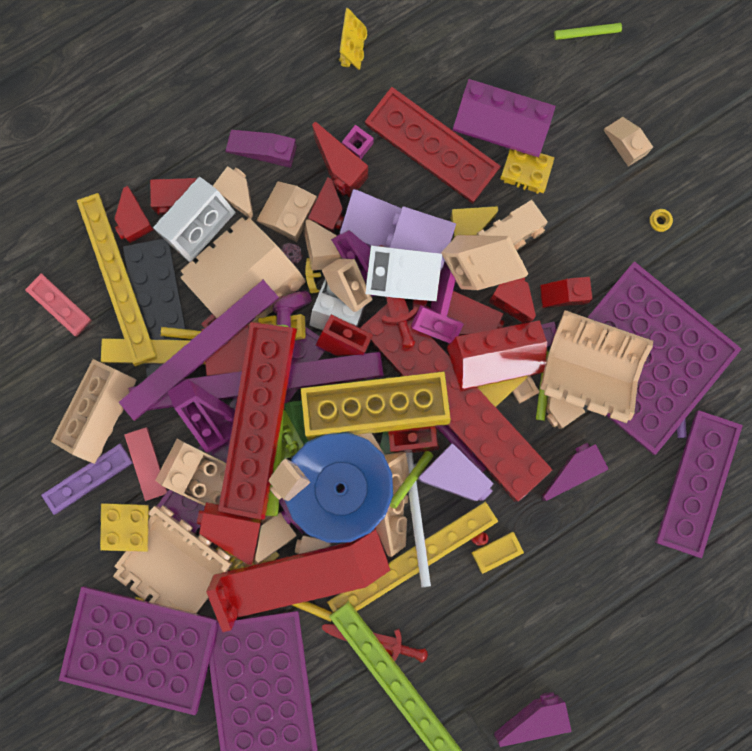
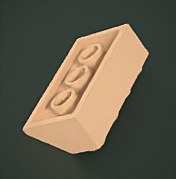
[51,359,137,464]

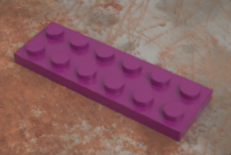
[655,410,743,558]

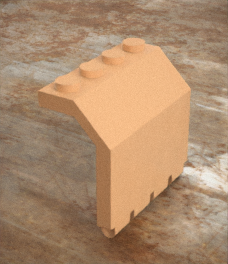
[180,217,306,327]
[540,311,653,423]
[113,505,233,614]

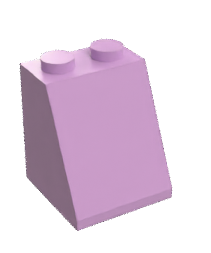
[340,189,402,248]
[385,207,456,271]
[418,443,494,501]

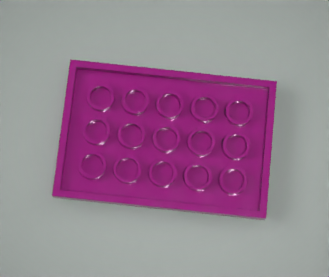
[59,586,218,715]
[209,610,318,751]

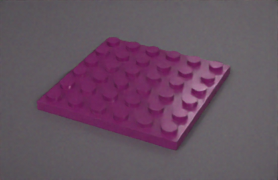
[587,261,741,455]

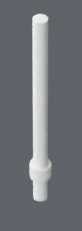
[406,452,431,587]

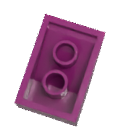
[494,692,572,747]

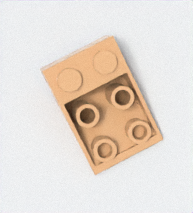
[441,235,528,290]
[155,439,226,506]

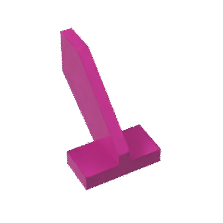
[411,261,464,343]

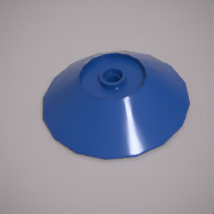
[285,432,393,543]

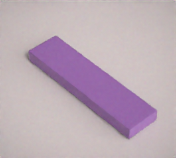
[41,444,133,515]

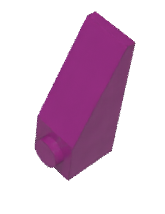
[226,130,297,168]
[331,230,375,297]
[541,443,608,501]

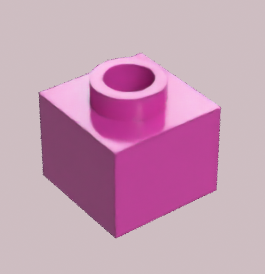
[342,125,374,159]

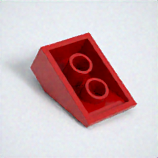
[312,122,368,198]

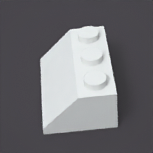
[153,177,236,262]

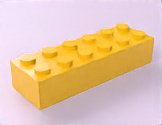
[301,372,450,440]

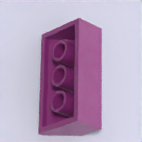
[452,79,556,157]

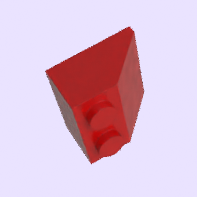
[489,277,536,324]

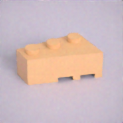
[477,200,547,251]

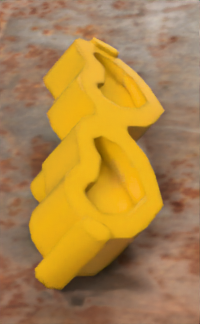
[306,258,321,293]

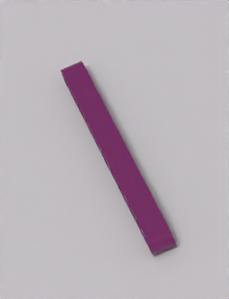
[128,352,384,411]

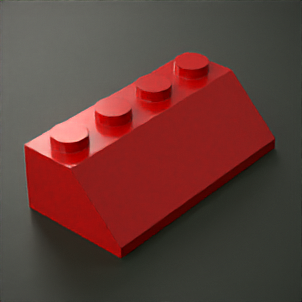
[447,321,547,390]

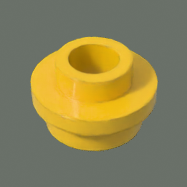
[649,209,673,232]

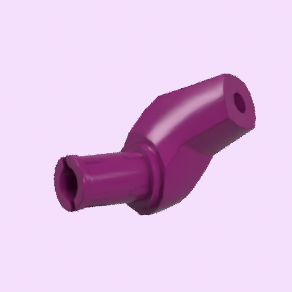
[273,291,312,327]

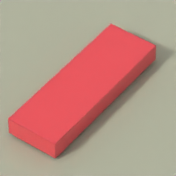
[25,274,92,337]
[125,427,168,501]

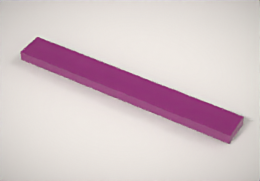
[118,279,279,421]

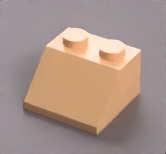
[257,182,317,242]

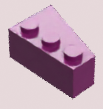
[167,379,235,453]

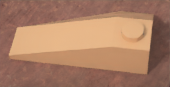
[375,452,409,557]

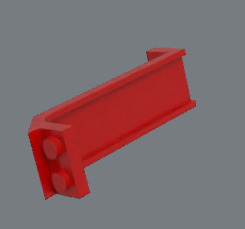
[206,528,391,632]

